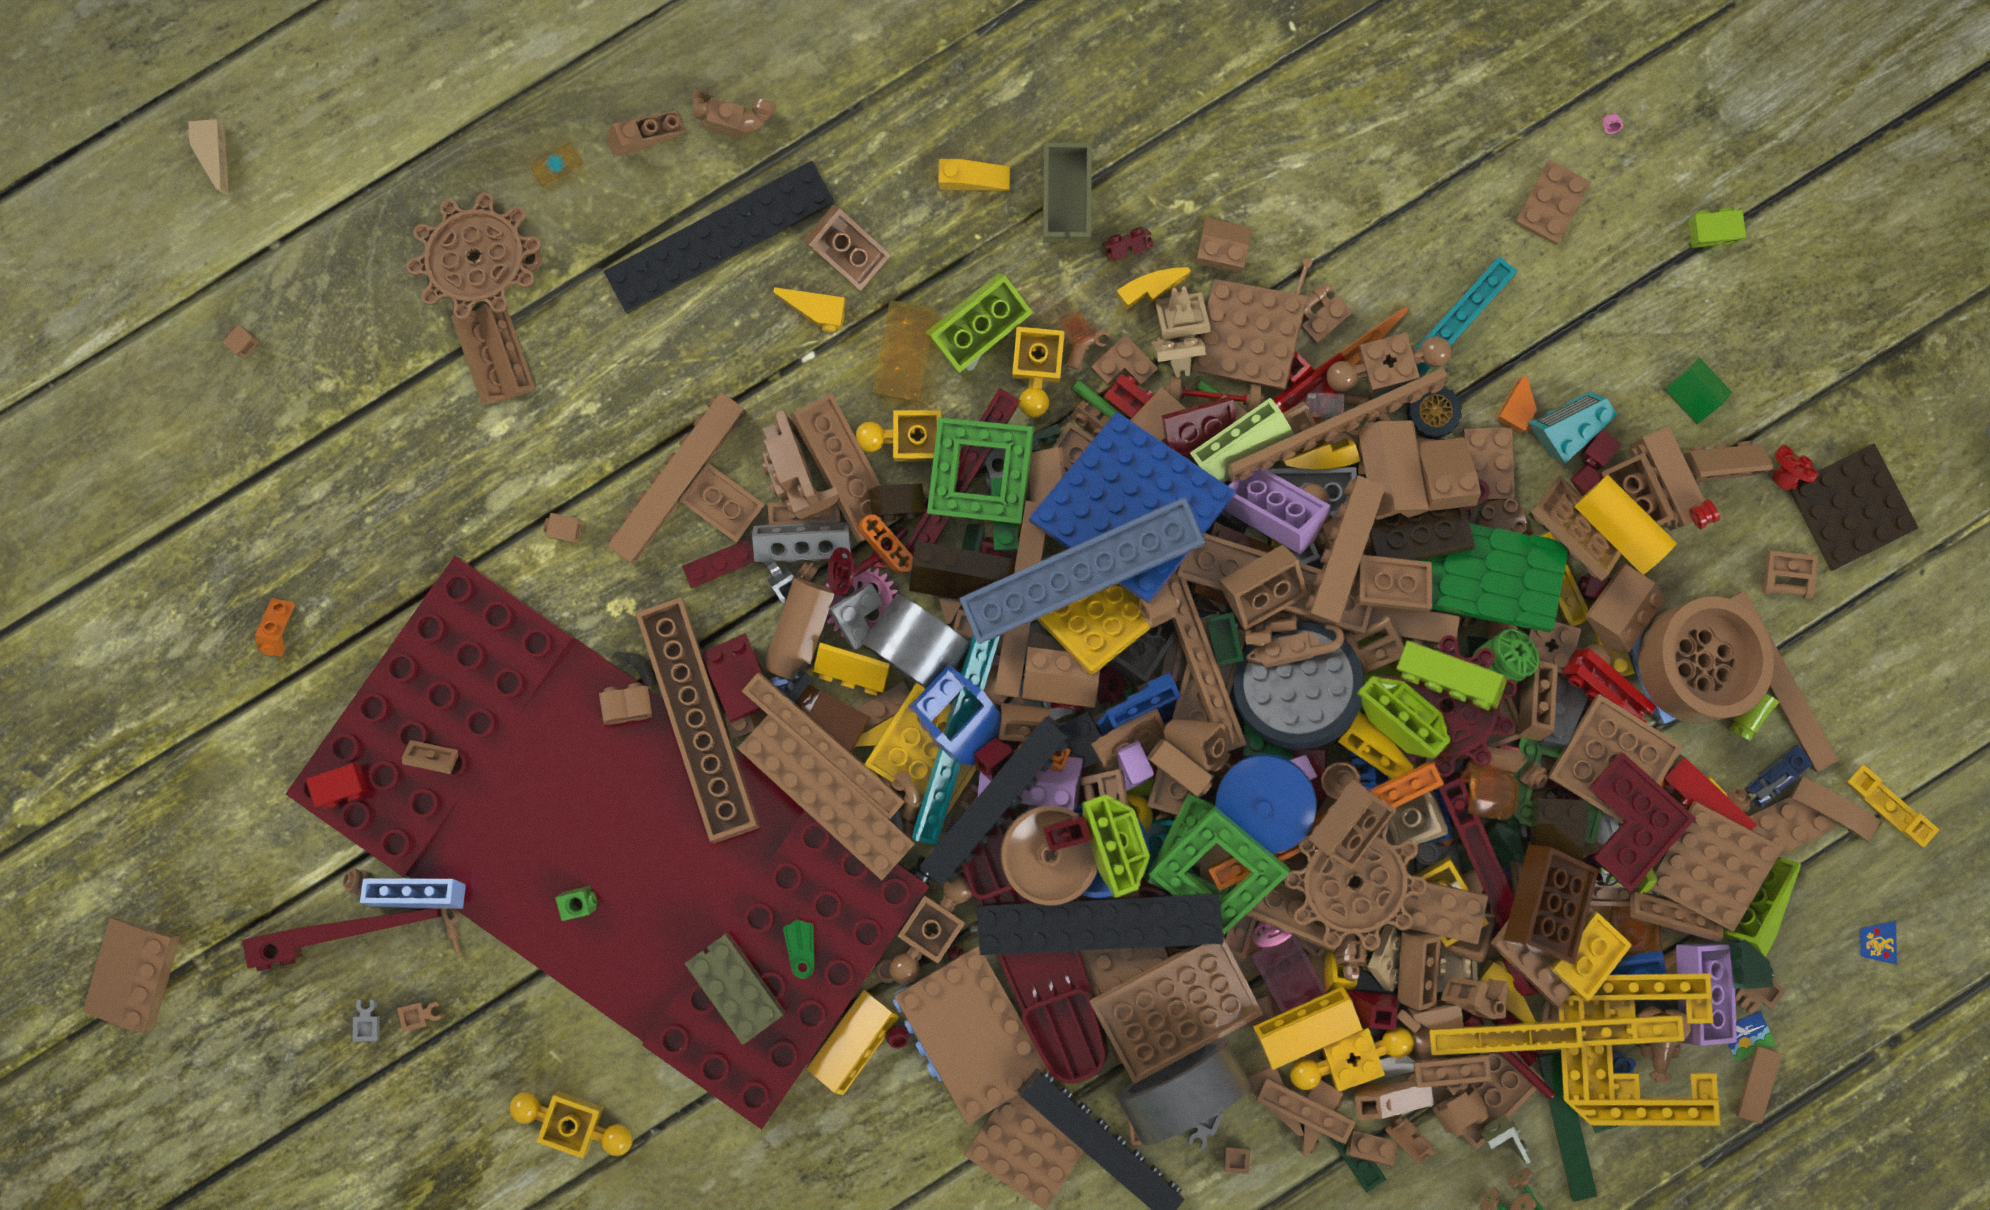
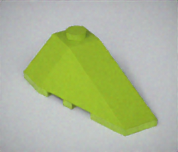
[1723,857,1801,958]

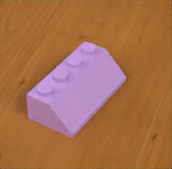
[1224,469,1330,554]
[978,749,1083,811]
[1676,943,1737,1046]

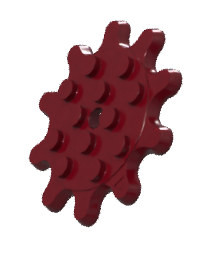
[1381,635,1517,777]

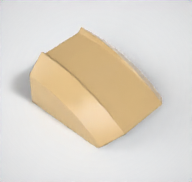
[1386,790,1448,845]

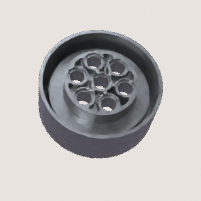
[1118,1038,1251,1145]

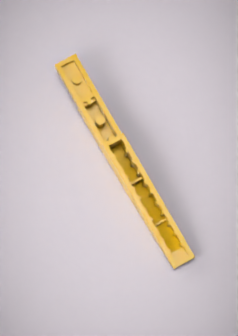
[1429,1015,1685,1055]

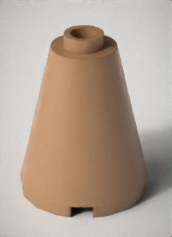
[1164,719,1234,771]

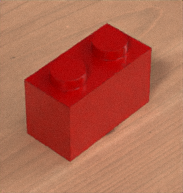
[306,763,368,810]

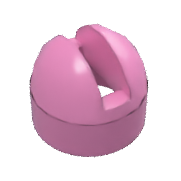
[1602,113,1623,134]

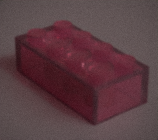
[1248,935,1327,1014]

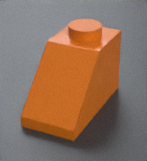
[1495,375,1537,434]

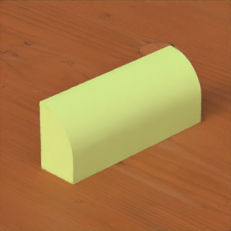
[1190,397,1294,483]

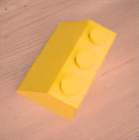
[813,643,892,696]

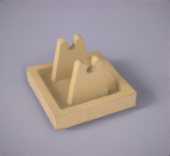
[1155,286,1210,340]
[1151,335,1206,378]
[1362,925,1401,992]
[1437,950,1477,993]

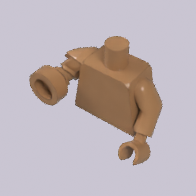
[691,87,776,140]

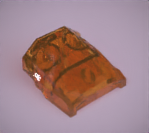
[1468,763,1519,820]

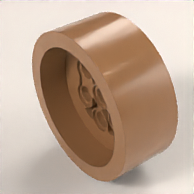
[1638,596,1774,724]

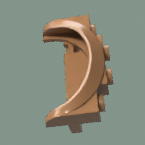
[761,410,839,519]

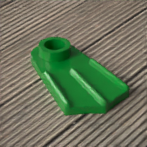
[783,919,814,978]

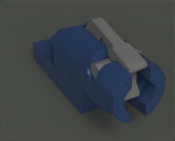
[1745,745,1813,807]

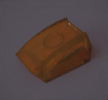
[1609,906,1663,956]

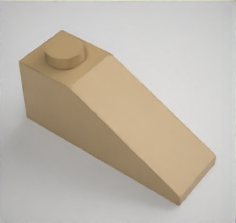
[186,119,229,195]

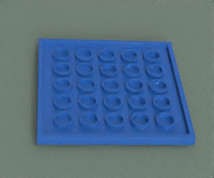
[1029,412,1236,604]

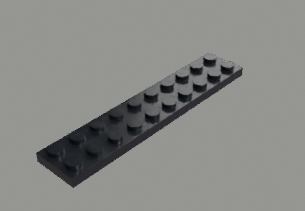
[603,160,835,314]
[976,893,1224,955]

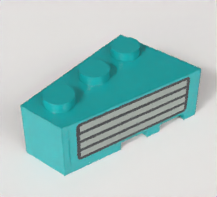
[1527,391,1617,463]

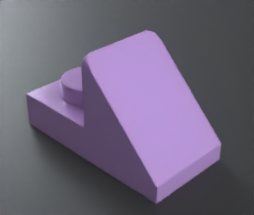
[1116,741,1153,791]

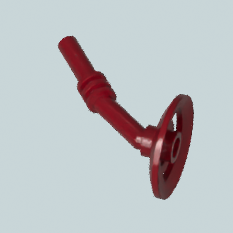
[828,527,908,595]

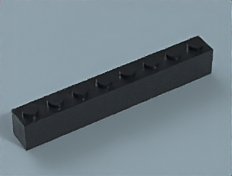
[920,716,1071,885]
[1018,1068,1185,1210]

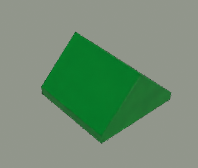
[1664,357,1732,424]

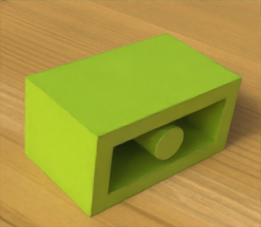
[1688,207,1746,248]

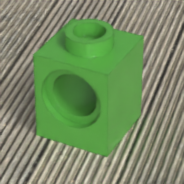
[555,886,597,921]

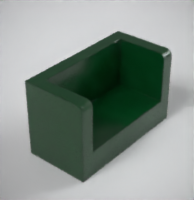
[1206,612,1244,666]

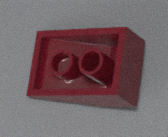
[701,633,765,723]

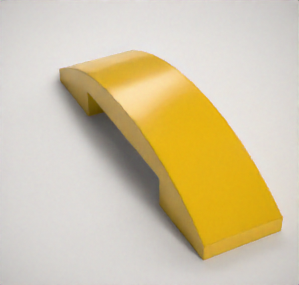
[1847,764,1940,848]

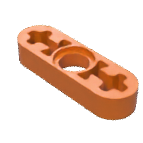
[858,515,913,574]

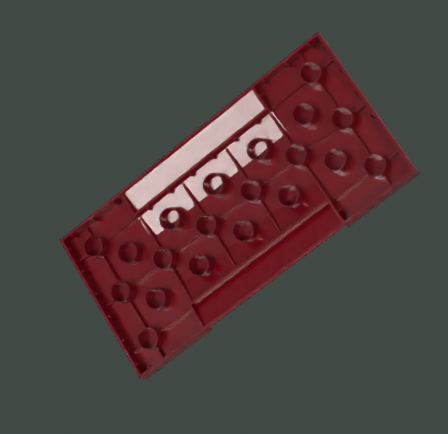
[286,556,930,1130]

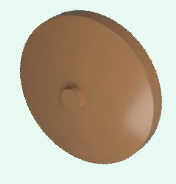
[1000,805,1098,905]

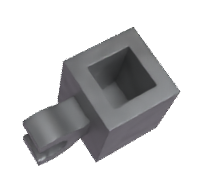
[765,559,794,605]

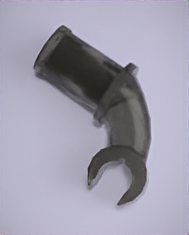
[611,651,658,687]

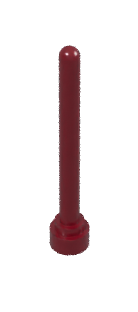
[1463,1013,1555,1099]

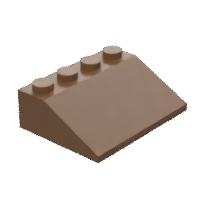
[83,917,181,1033]

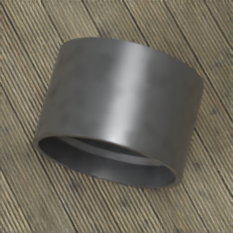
[862,594,970,688]

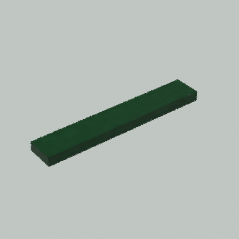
[1537,1051,1597,1202]

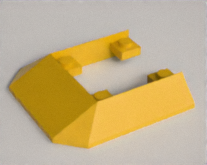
[1559,973,1720,1126]

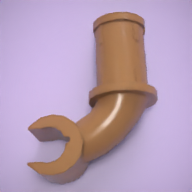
[1066,331,1110,370]
[891,770,923,820]

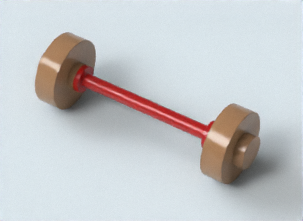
[1165,375,1264,413]

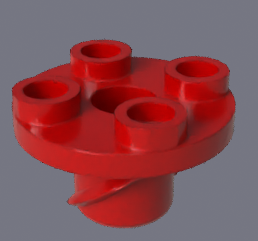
[1772,444,1819,490]

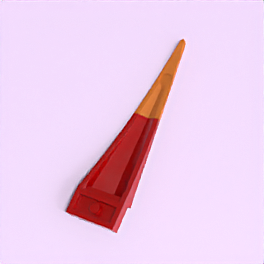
[1274,307,1408,422]

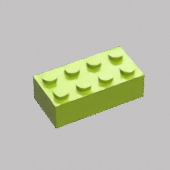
[925,273,1033,373]
[1397,641,1507,711]

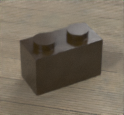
[869,483,926,521]

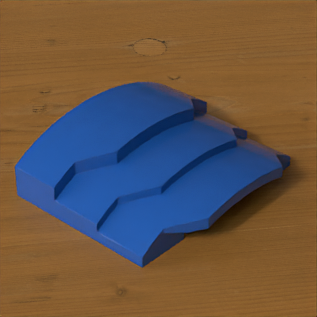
[1097,672,1181,762]

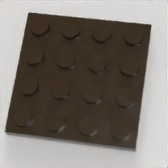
[1789,443,1919,571]
[1355,475,1475,561]

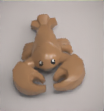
[1636,1008,1691,1082]

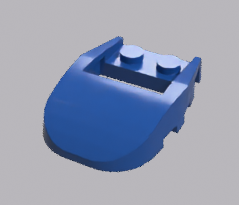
[908,665,1001,765]

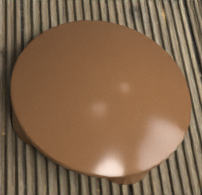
[1479,498,1527,534]

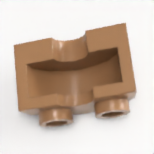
[1431,1083,1489,1137]

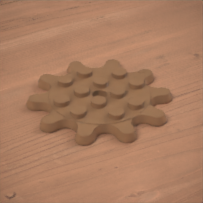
[406,193,541,320]
[1284,822,1427,950]

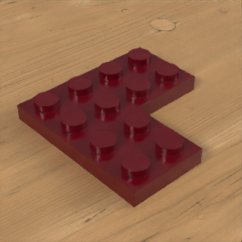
[1588,752,1696,892]

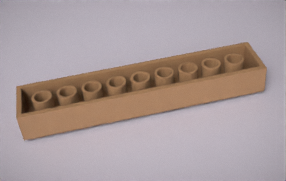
[635,597,760,844]

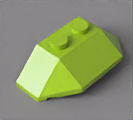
[1357,676,1450,759]
[1083,794,1150,898]

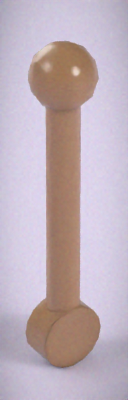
[1295,258,1312,295]

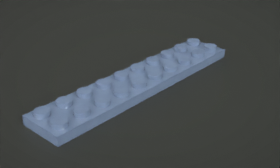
[959,497,1206,644]

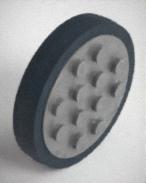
[1233,621,1365,750]

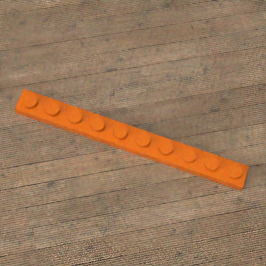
[1208,760,1444,891]

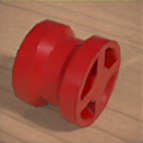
[1689,499,1720,530]

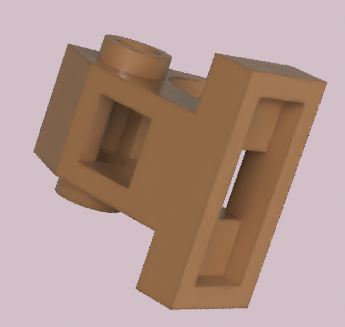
[1441,977,1509,1019]

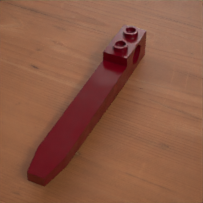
[1438,772,1514,929]
[242,908,441,971]

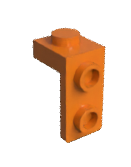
[254,598,295,657]

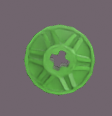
[1473,628,1539,684]

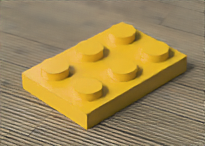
[1549,912,1632,1002]

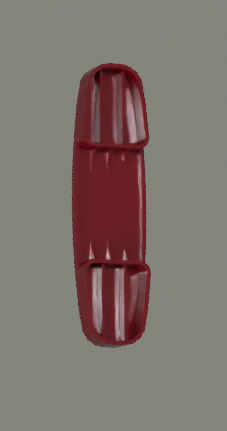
[963,808,1109,1084]

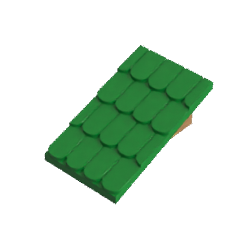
[1419,523,1569,632]

